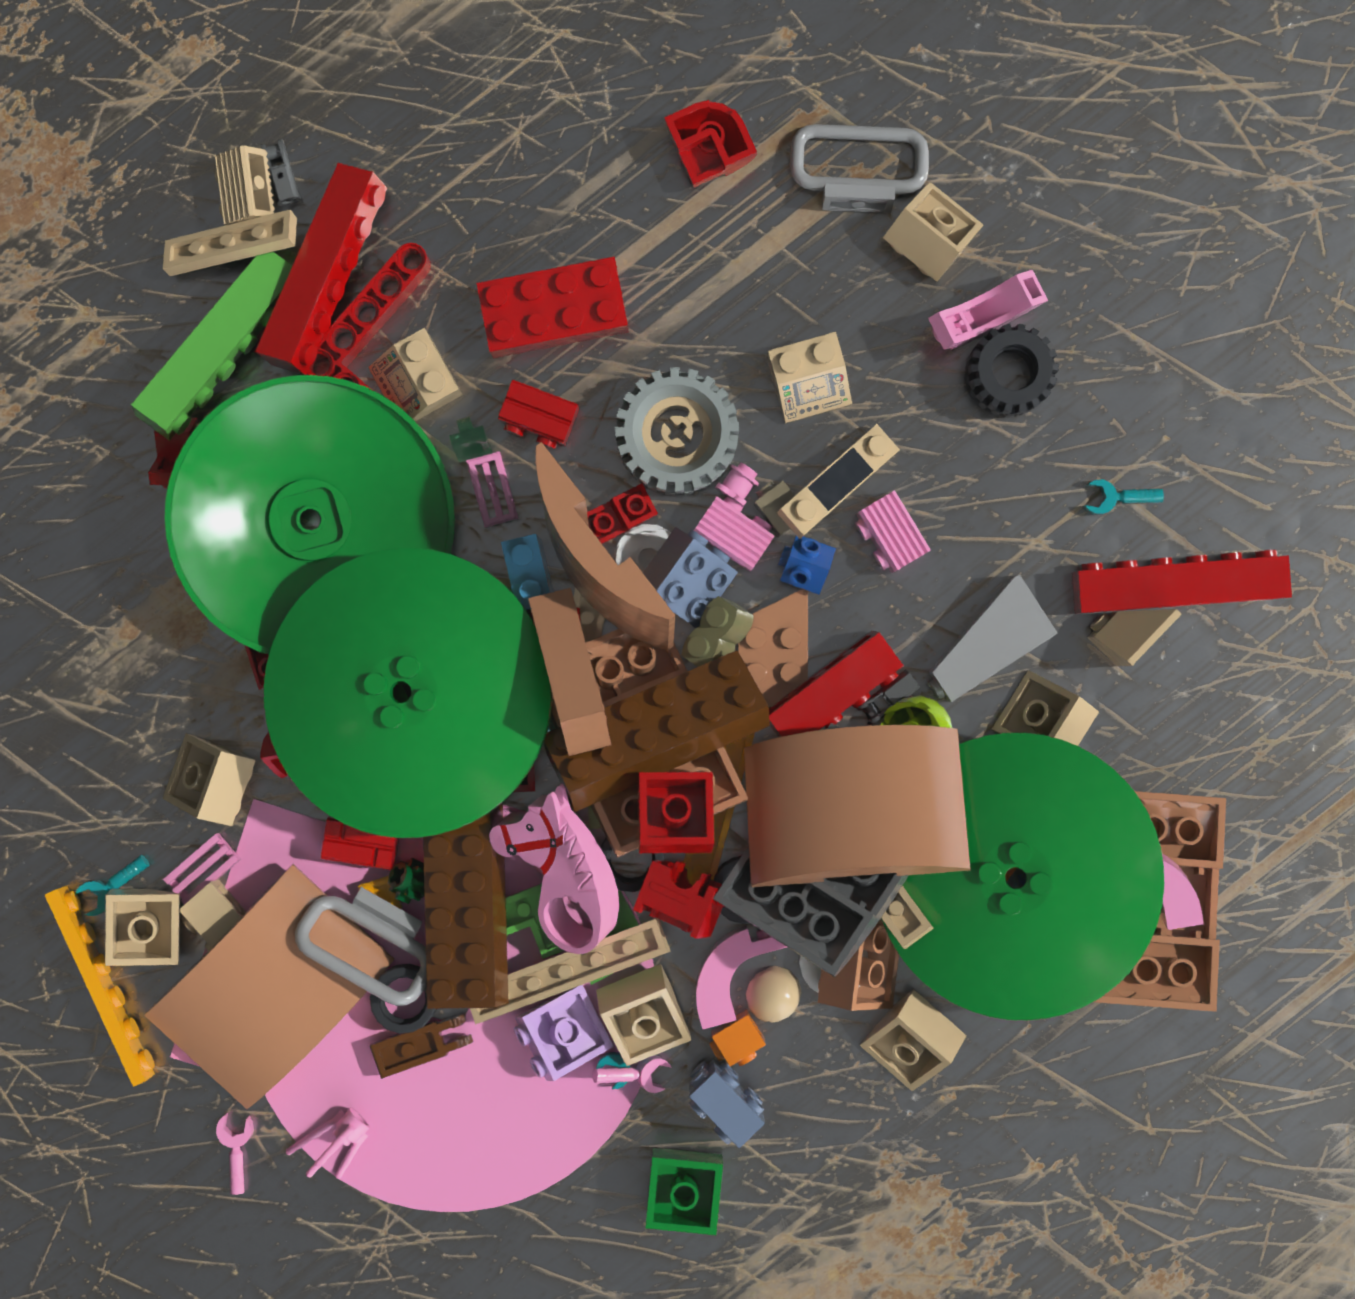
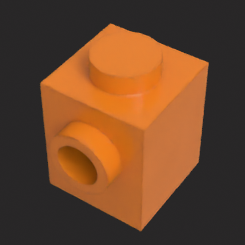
[709,1009,766,1067]

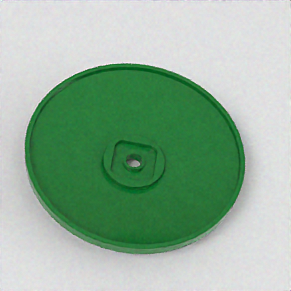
[165,375,455,655]
[264,548,552,838]
[881,733,1164,1020]

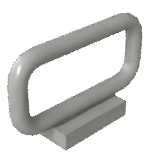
[790,124,929,213]
[295,887,427,1006]

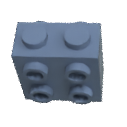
[643,527,738,628]
[689,1059,765,1148]

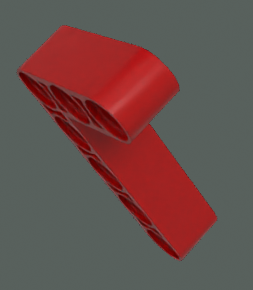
[307,243,431,390]

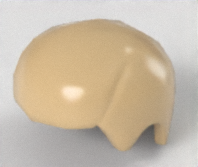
[745,966,802,1023]

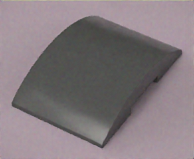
[713,723,909,977]

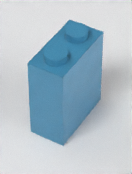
[501,534,554,613]

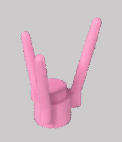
[285,1108,370,1179]

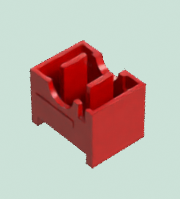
[633,860,723,939]

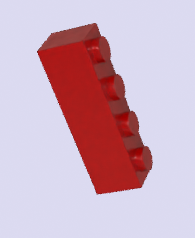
[769,630,904,738]

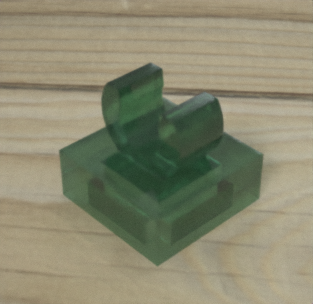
[449,416,493,463]

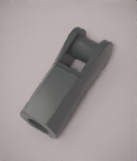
[260,139,300,206]
[857,669,920,726]

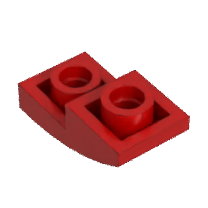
[587,483,658,545]

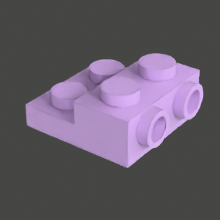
[514,985,614,1081]

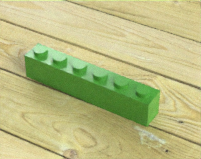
[131,252,292,441]

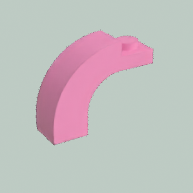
[928,270,1048,350]
[1161,853,1204,930]
[696,925,787,1030]

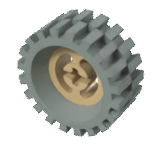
[615,367,739,496]

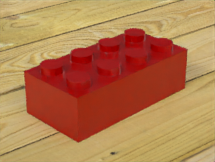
[476,256,629,359]

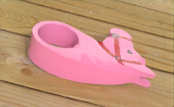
[489,784,619,954]

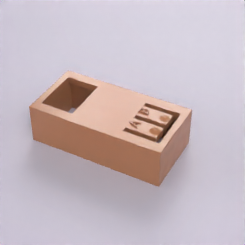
[528,588,611,756]

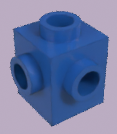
[778,535,836,595]

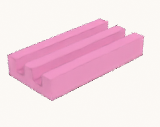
[466,451,519,528]
[163,833,241,905]

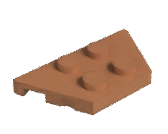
[738,589,808,707]

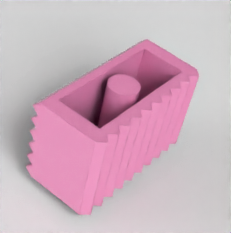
[855,490,931,573]
[694,496,775,572]

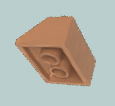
[818,919,899,1011]

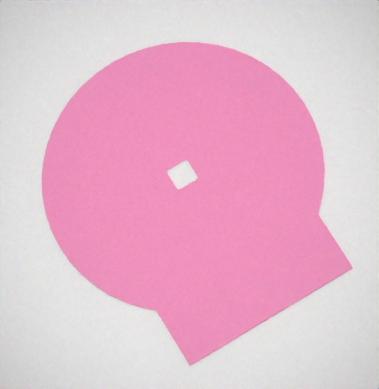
[170,799,654,1212]

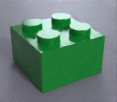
[645,1148,723,1235]

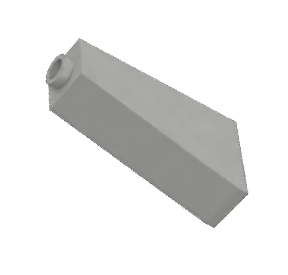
[928,574,1058,702]

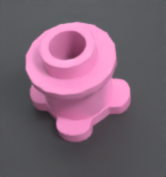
[715,462,759,506]

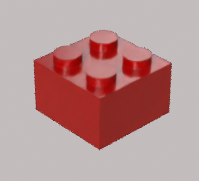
[638,772,714,853]

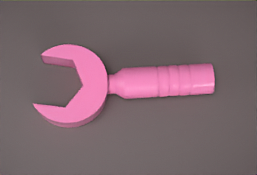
[592,1055,672,1093]
[216,1113,254,1195]

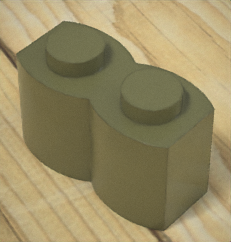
[681,596,754,667]

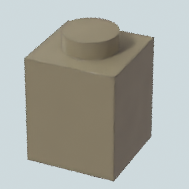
[754,481,795,538]

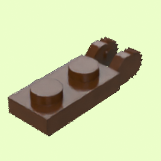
[370,1013,474,1079]

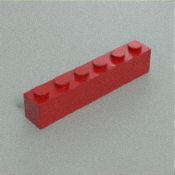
[255,163,387,375]
[1072,550,1292,614]

